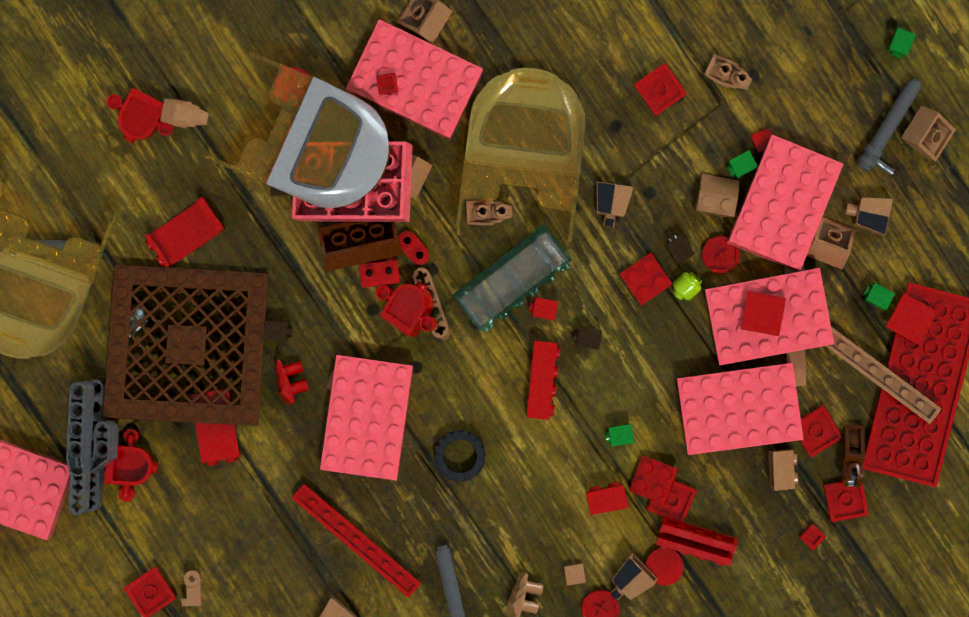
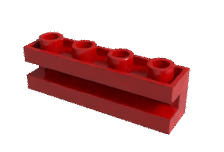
[526,341,560,420]
[656,516,737,566]

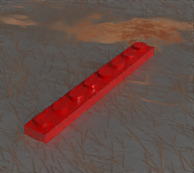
[292,483,421,598]

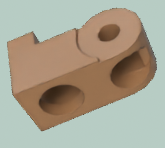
[181,570,203,607]

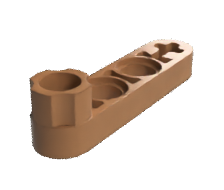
[413,268,452,341]

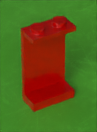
[145,197,226,268]
[190,389,242,466]

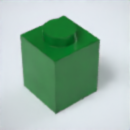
[886,27,916,59]
[726,150,758,179]
[863,283,895,311]
[605,424,634,447]

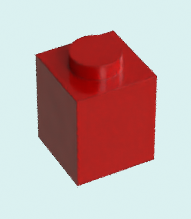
[529,297,558,321]

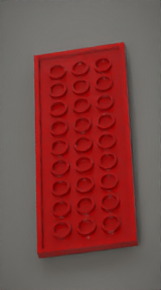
[863,282,969,488]

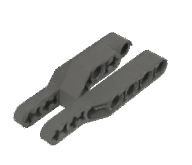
[66,378,119,515]

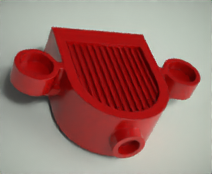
[106,88,174,144]
[376,281,437,337]
[104,429,158,502]

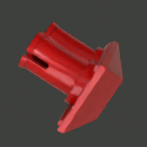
[274,359,309,405]

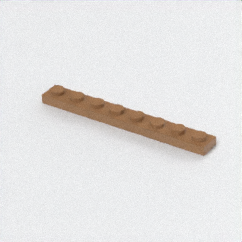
[826,327,941,424]

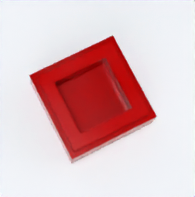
[376,73,398,96]
[751,128,771,153]
[799,523,826,550]

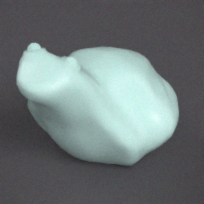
[129,308,148,338]

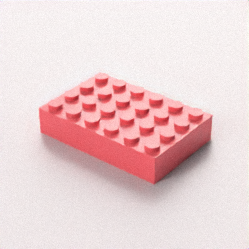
[346,19,483,140]
[727,135,843,272]
[292,142,413,222]
[705,268,834,365]
[320,355,413,481]
[677,363,804,455]
[0,440,70,540]

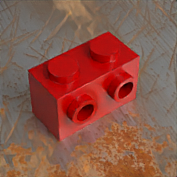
[359,257,401,288]
[585,481,629,516]

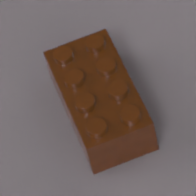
[317,222,402,271]

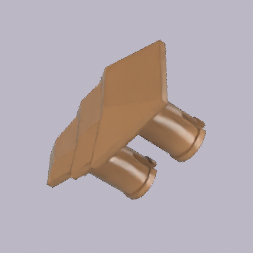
[704,54,752,90]
[160,99,209,128]
[466,199,512,226]
[507,571,543,617]

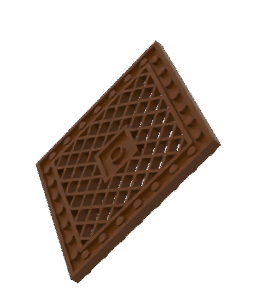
[103,265,269,427]

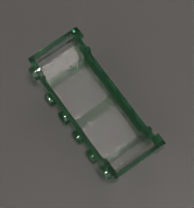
[452,224,572,332]

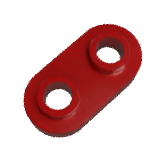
[399,231,429,265]

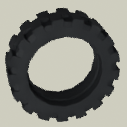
[434,430,486,482]

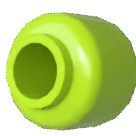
[673,272,702,300]

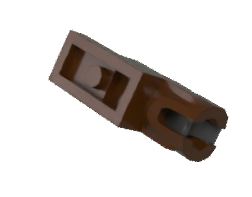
[842,424,865,488]

